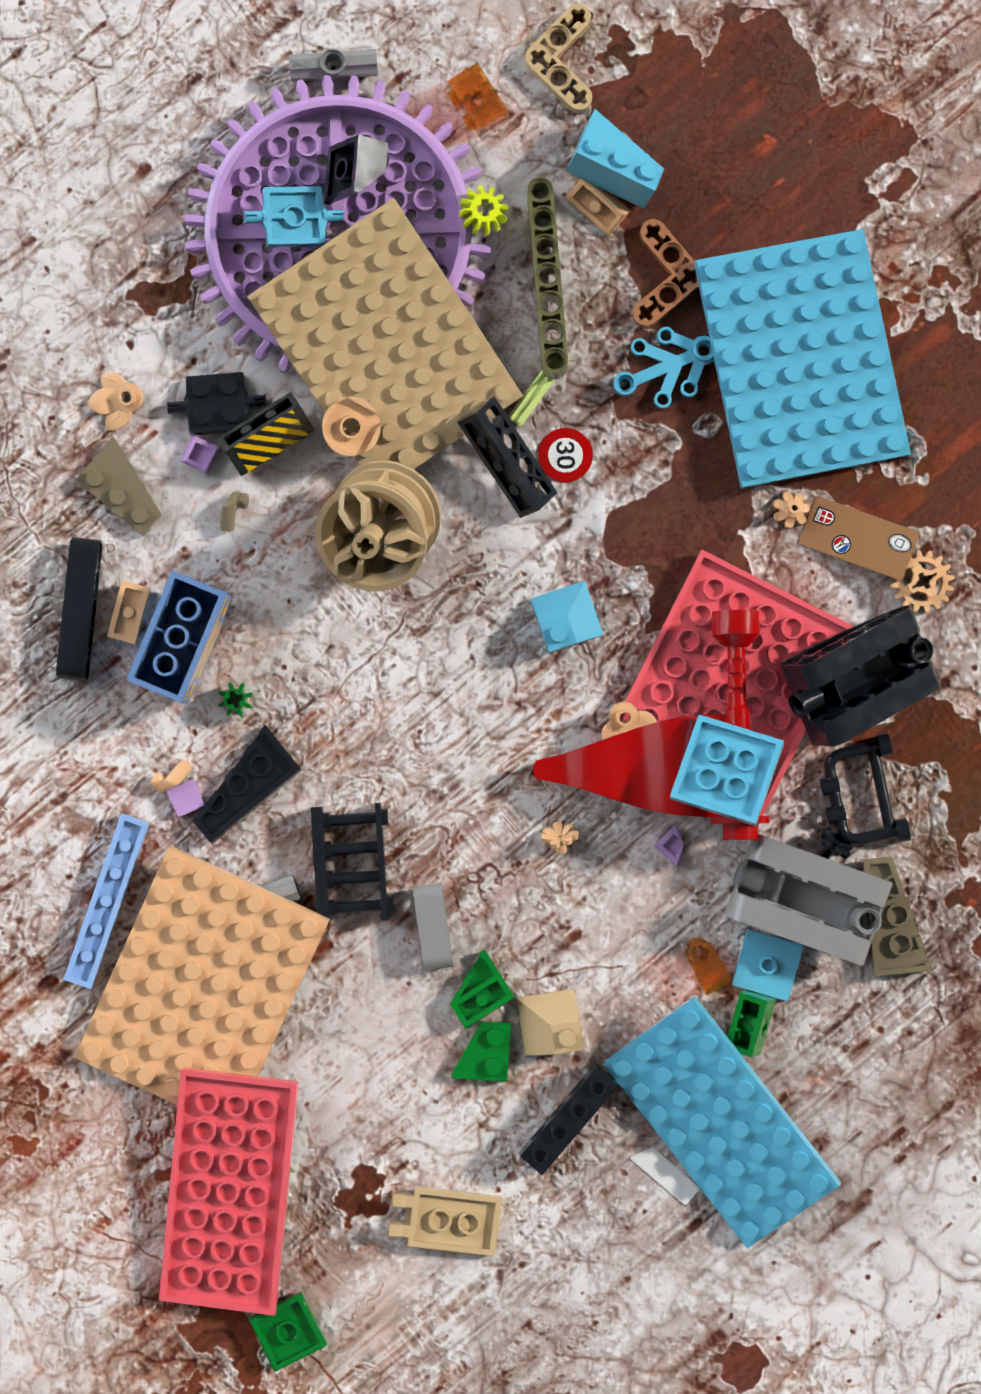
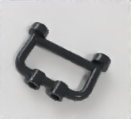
[819,732,911,845]

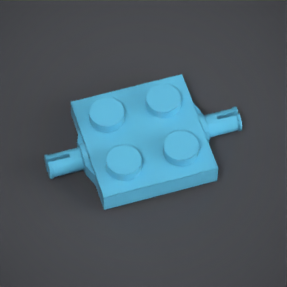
[244,186,344,248]

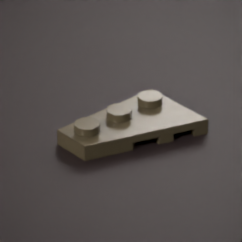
[76,436,162,537]

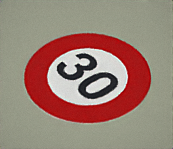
[538,428,593,482]

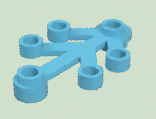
[613,327,714,410]

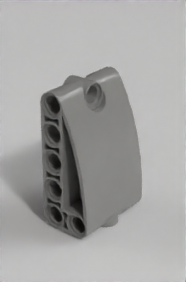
[724,834,893,966]

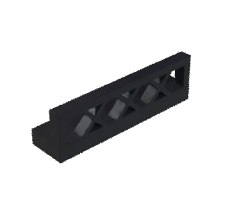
[457,397,558,518]

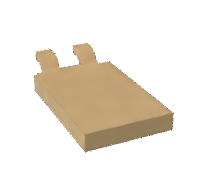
[387,1186,502,1256]

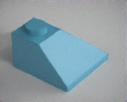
[530,581,603,654]

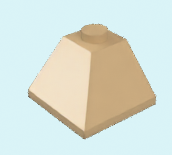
[517,989,584,1056]

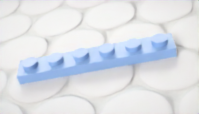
[63,813,150,989]

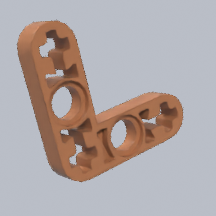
[632,219,699,328]

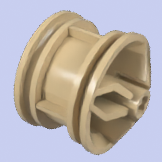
[315,460,441,591]

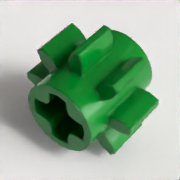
[218,682,254,717]

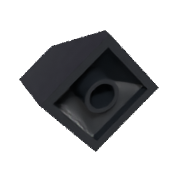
[323,134,389,205]

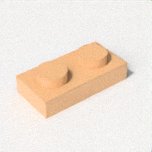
[107,581,151,644]

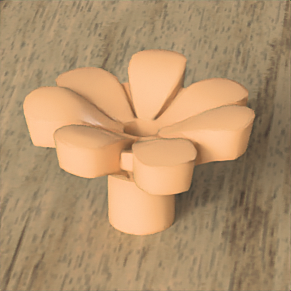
[772,491,810,529]
[540,822,579,854]

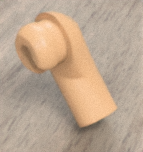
[150,759,193,793]

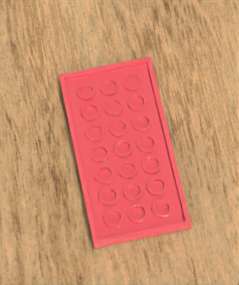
[159,1067,299,1316]

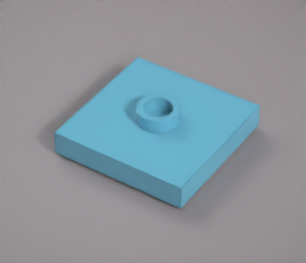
[731,928,804,1001]

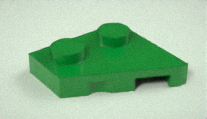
[450,950,515,1029]
[451,1020,511,1082]

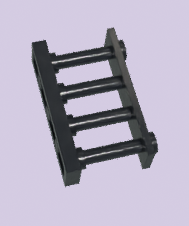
[310,803,394,924]

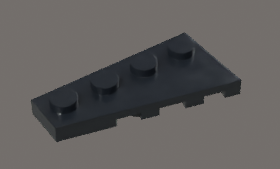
[193,725,302,844]

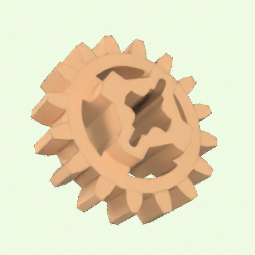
[890,550,955,614]

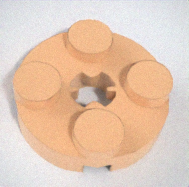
[322,397,381,456]

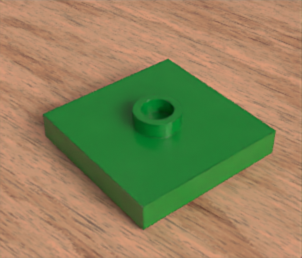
[248,1291,328,1372]

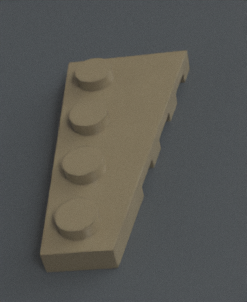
[861,857,933,976]

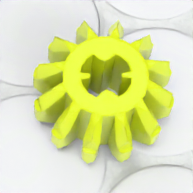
[458,185,508,237]

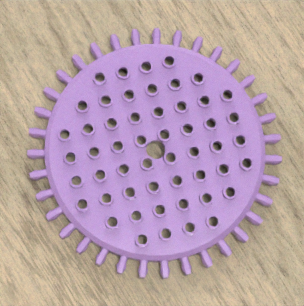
[184,75,491,374]

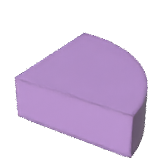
[654,825,683,866]

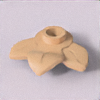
[88,373,143,431]
[601,701,657,740]

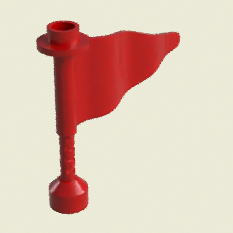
[533,610,770,840]

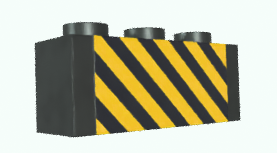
[217,392,315,477]

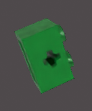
[728,990,776,1058]

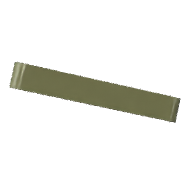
[527,177,568,380]

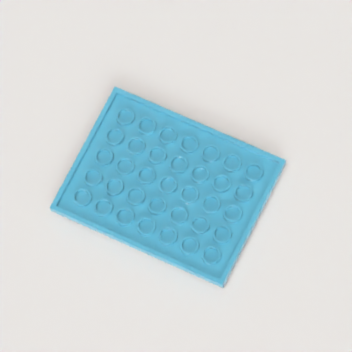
[694,229,911,489]

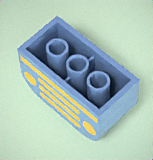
[126,571,231,704]

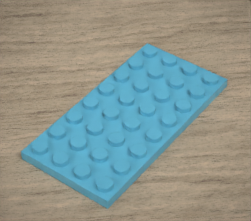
[603,995,841,1249]

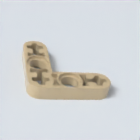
[525,3,592,114]

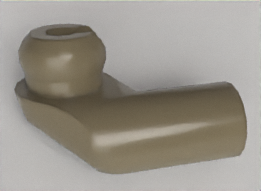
[220,491,249,532]

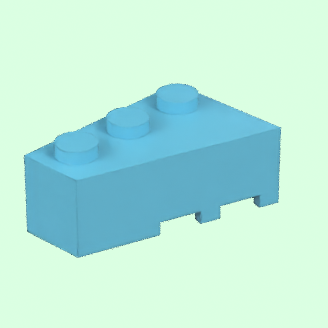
[566,109,664,209]

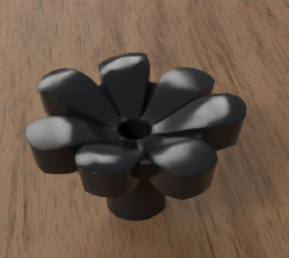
[820,827,853,859]

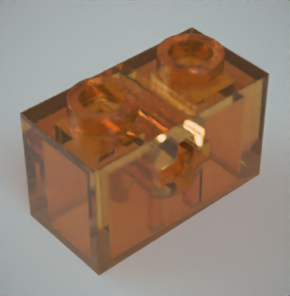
[446,63,508,137]

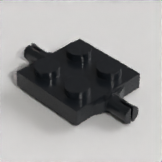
[167,372,267,436]

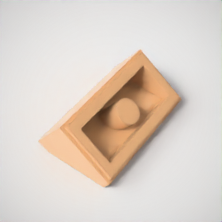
[566,179,631,236]

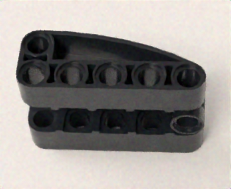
[780,605,941,747]

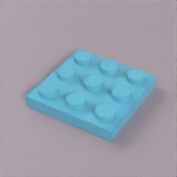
[670,715,784,826]

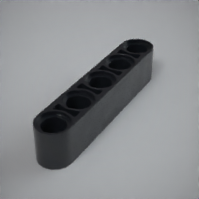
[56,537,102,681]

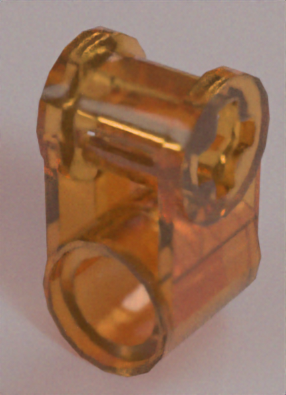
[685,937,733,996]

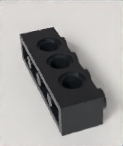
[519,1063,619,1175]

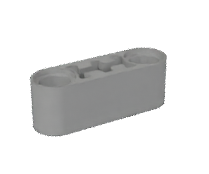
[413,883,453,971]

